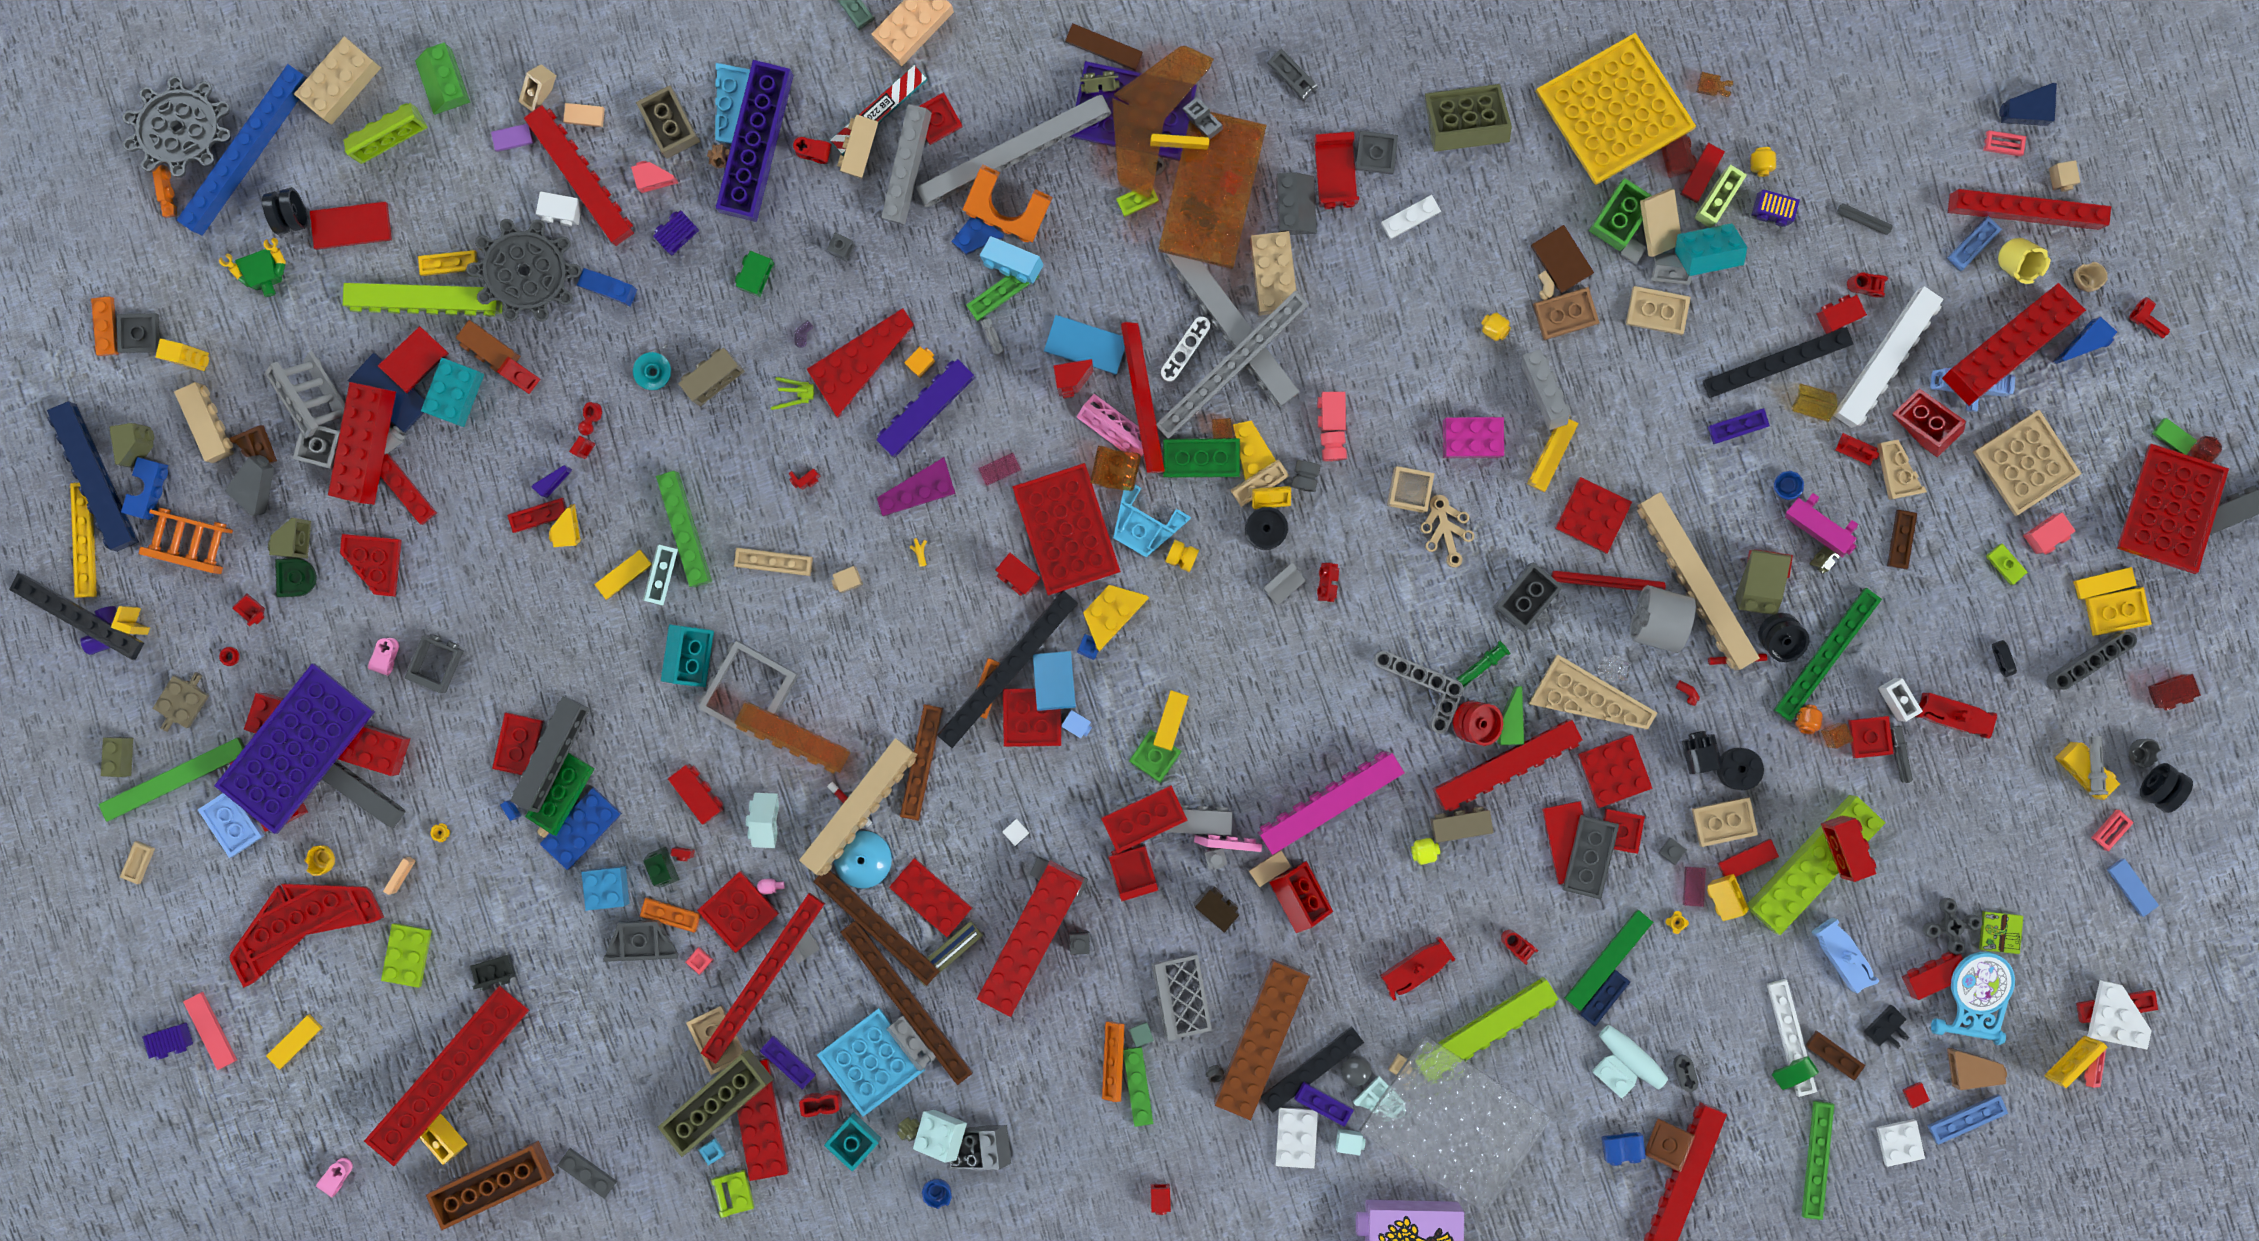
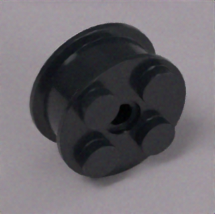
[1717,748,1764,791]

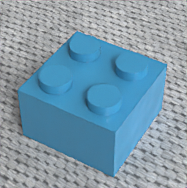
[582,866,630,911]

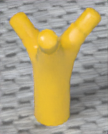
[910,538,927,567]

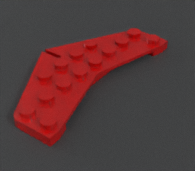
[230,883,384,988]

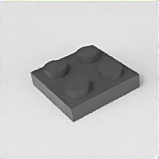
[1355,131,1398,175]
[117,313,159,353]

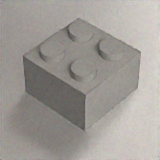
[293,426,340,469]

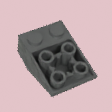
[950,1125,1011,1170]

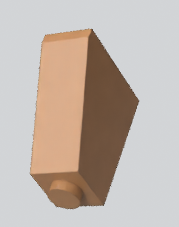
[1947,1048,2007,1090]

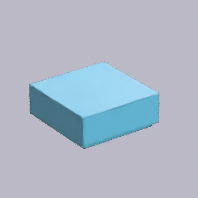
[698,1138,726,1166]

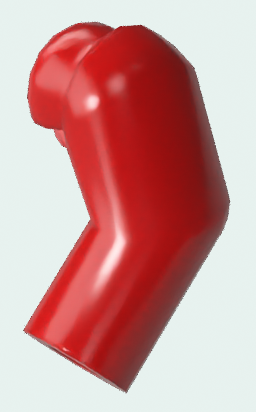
[1676,680,1700,706]

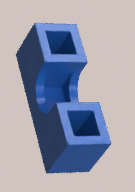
[121,457,168,520]

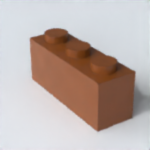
[456,320,521,374]

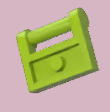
[711,1170,755,1218]

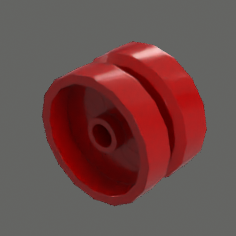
[1453,700,1503,746]

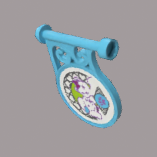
[1931,952,2015,1045]

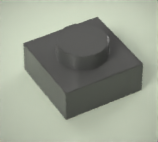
[1658,838,1687,865]

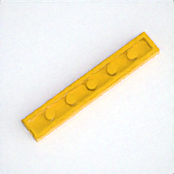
[70,483,97,598]

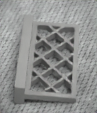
[1151,954,1212,1041]

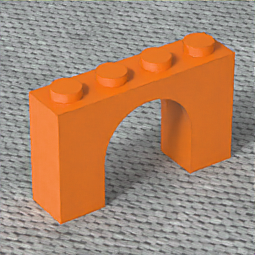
[962,164,1053,243]

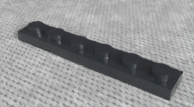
[1261,1026,1364,1113]

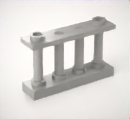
[265,351,345,438]

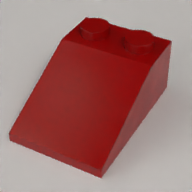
[1892,388,1966,457]

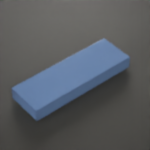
[1947,216,2002,271]
[2106,858,2159,917]

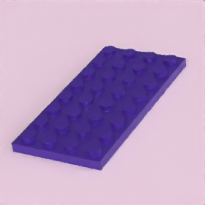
[214,663,375,834]

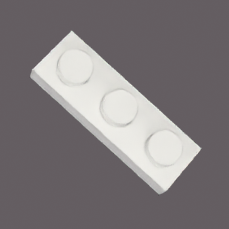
[1381,195,1441,240]

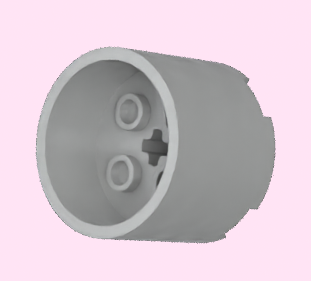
[1629,585,1696,653]

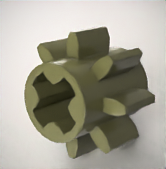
[897,1117,920,1142]

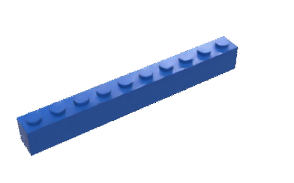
[177,64,307,236]

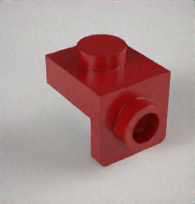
[789,468,821,490]
[232,593,265,627]

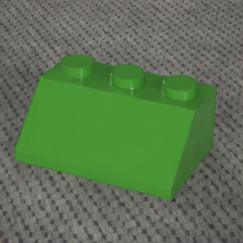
[415,42,470,115]

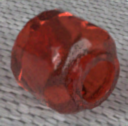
[2190,436,2222,463]

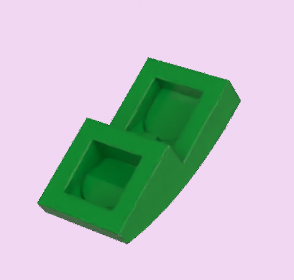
[1771,1056,1819,1090]

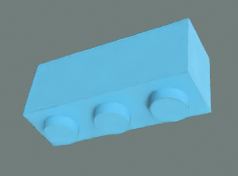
[980,236,1044,284]

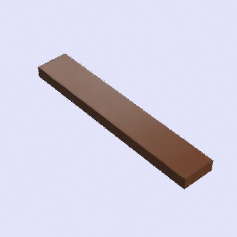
[900,704,943,821]

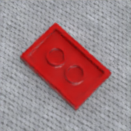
[378,326,449,393]
[492,712,544,775]

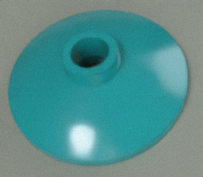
[633,352,671,390]

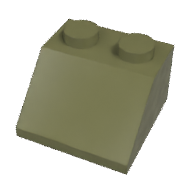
[109,423,154,468]
[268,518,311,559]

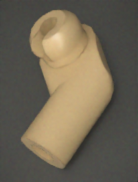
[1538,270,1555,300]

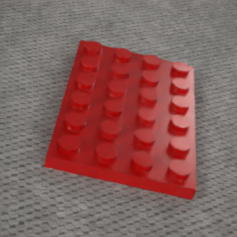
[2117,444,2229,574]
[1012,463,1121,596]

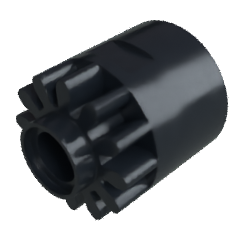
[1682,731,1723,774]

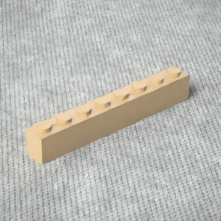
[799,738,917,876]

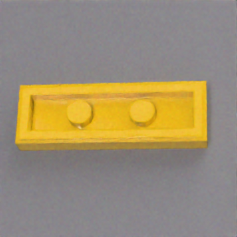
[1150,134,1209,150]
[418,250,478,276]
[594,550,652,600]
[2074,567,2137,599]
[1153,690,1189,751]
[266,1014,323,1070]

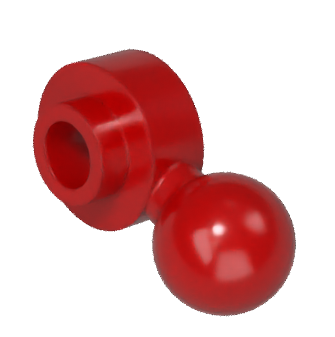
[578,402,602,436]

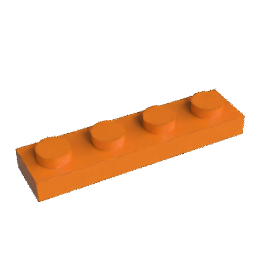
[1102,1021,1124,1102]

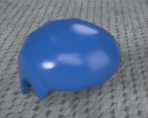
[1774,471,1804,500]
[922,1179,952,1209]

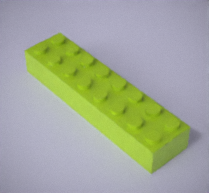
[1747,795,1886,935]

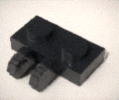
[1863,1004,1910,1049]

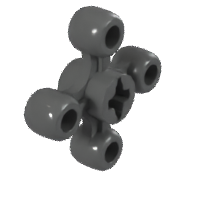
[1922,898,1982,955]

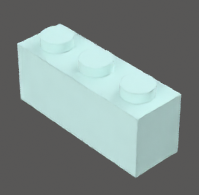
[643,545,678,605]

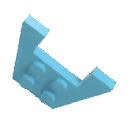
[1113,480,1191,558]

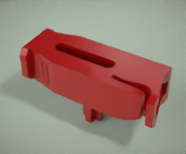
[1915,693,1997,739]
[1380,936,1455,1001]

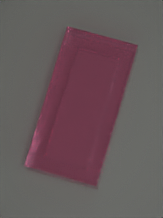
[978,453,1021,486]
[1683,866,1706,907]

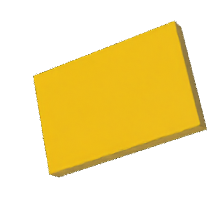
[2085,587,2152,636]
[2044,1036,2108,1088]

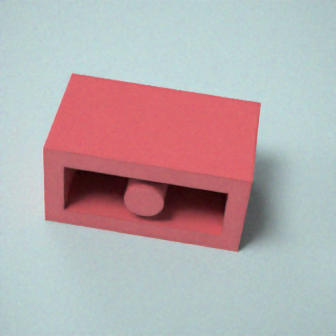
[1317,392,1346,432]
[2023,512,2076,555]

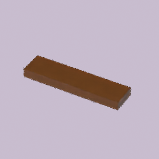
[1065,23,1143,71]

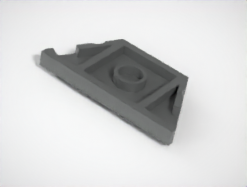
[603,920,679,962]

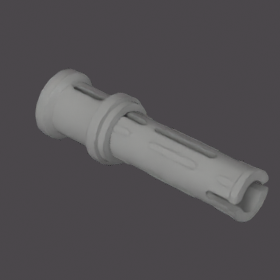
[2088,736,2108,795]

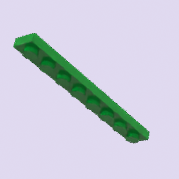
[1773,588,1882,722]

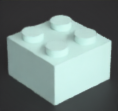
[913,1110,967,1163]

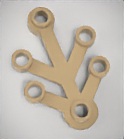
[1420,495,1474,568]

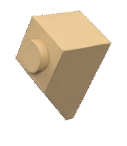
[518,64,556,111]

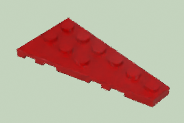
[807,308,914,418]

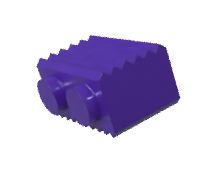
[653,210,699,256]
[142,1023,193,1060]

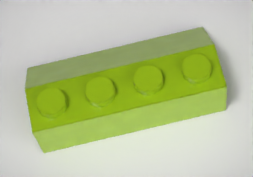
[343,103,428,164]

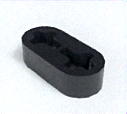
[1992,640,2017,677]

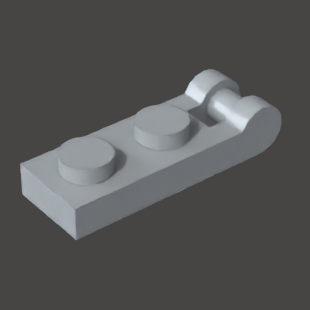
[886,1016,935,1071]

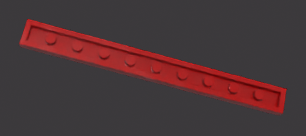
[700,893,825,1064]

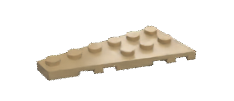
[1528,654,1657,729]

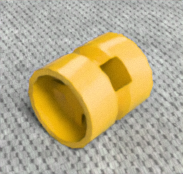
[1165,539,1199,573]

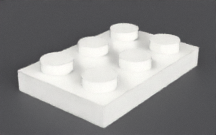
[1275,1107,1318,1169]

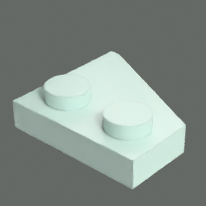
[1352,1075,1407,1118]

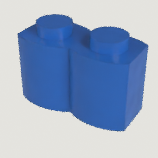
[1602,1132,1646,1166]

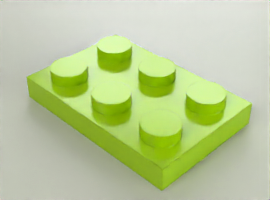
[381,923,432,988]

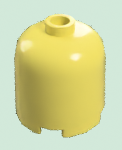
[1998,238,2051,284]

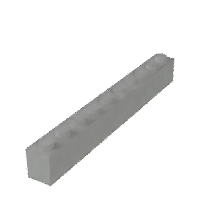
[1165,239,1299,408]

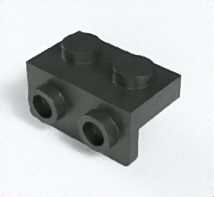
[470,954,516,991]

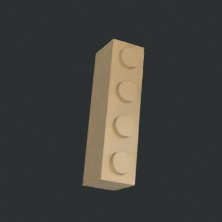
[174,382,234,463]

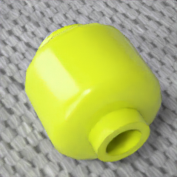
[1411,838,1440,865]

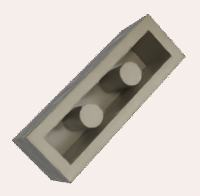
[1430,806,1494,843]

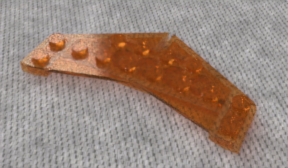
[1112,46,1214,198]

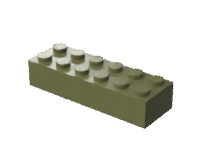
[658,1049,774,1157]

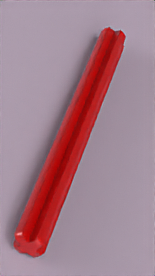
[1551,571,1666,591]

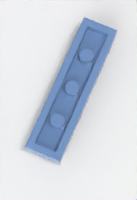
[1927,1094,2008,1145]

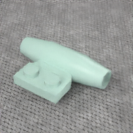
[1592,1025,1668,1098]

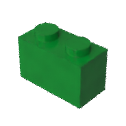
[735,251,774,298]

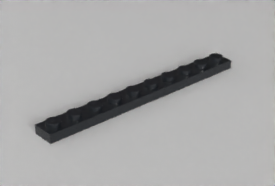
[937,591,1078,748]

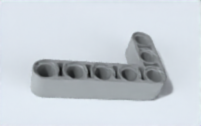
[1373,651,1464,734]

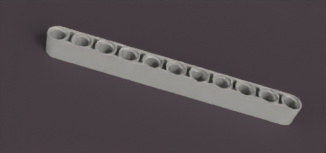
[917,95,1111,207]

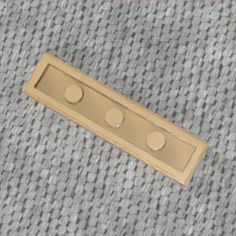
[734,548,813,576]

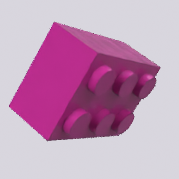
[1443,417,1504,458]

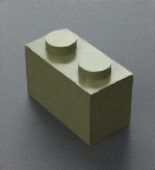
[101,737,134,777]

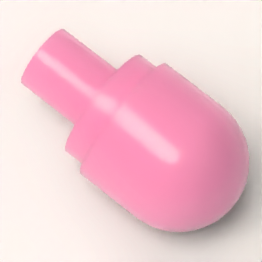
[757,878,785,894]

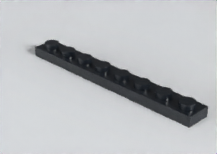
[1703,327,1854,399]
[9,573,144,660]

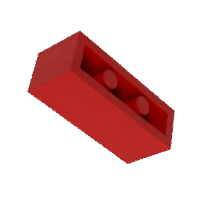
[668,764,724,825]
[1901,952,1963,1000]

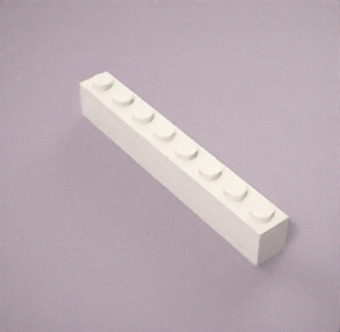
[1833,286,1943,428]

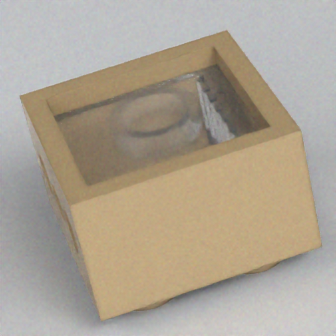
[1387,466,1435,513]

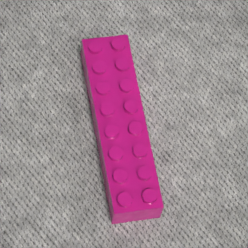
[1258,751,1405,855]

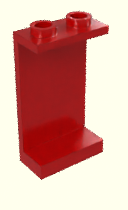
[1314,132,1359,209]

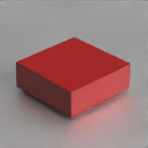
[1902,1082,1930,1109]

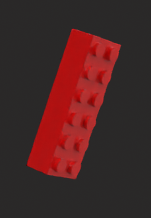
[328,382,396,505]

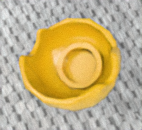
[304,845,335,876]

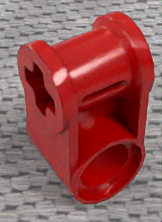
[793,137,832,164]
[1847,272,1888,298]
[1501,930,1539,965]

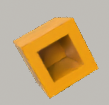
[904,346,935,378]

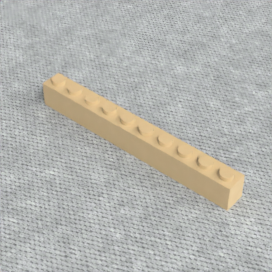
[1636,492,1760,671]

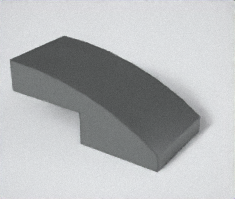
[1183,97,1223,140]

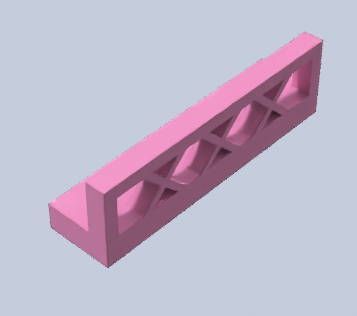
[1077,394,1144,463]

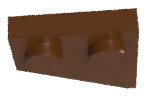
[229,425,277,464]

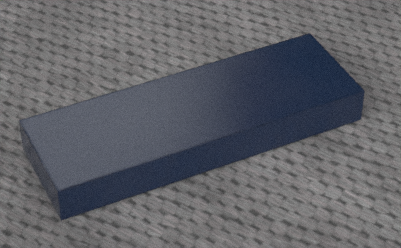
[1579,970,1630,1027]

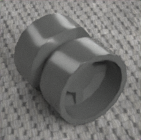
[1291,460,1321,492]

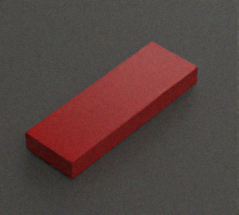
[1680,143,1725,203]
[507,498,567,533]
[1717,839,1779,877]

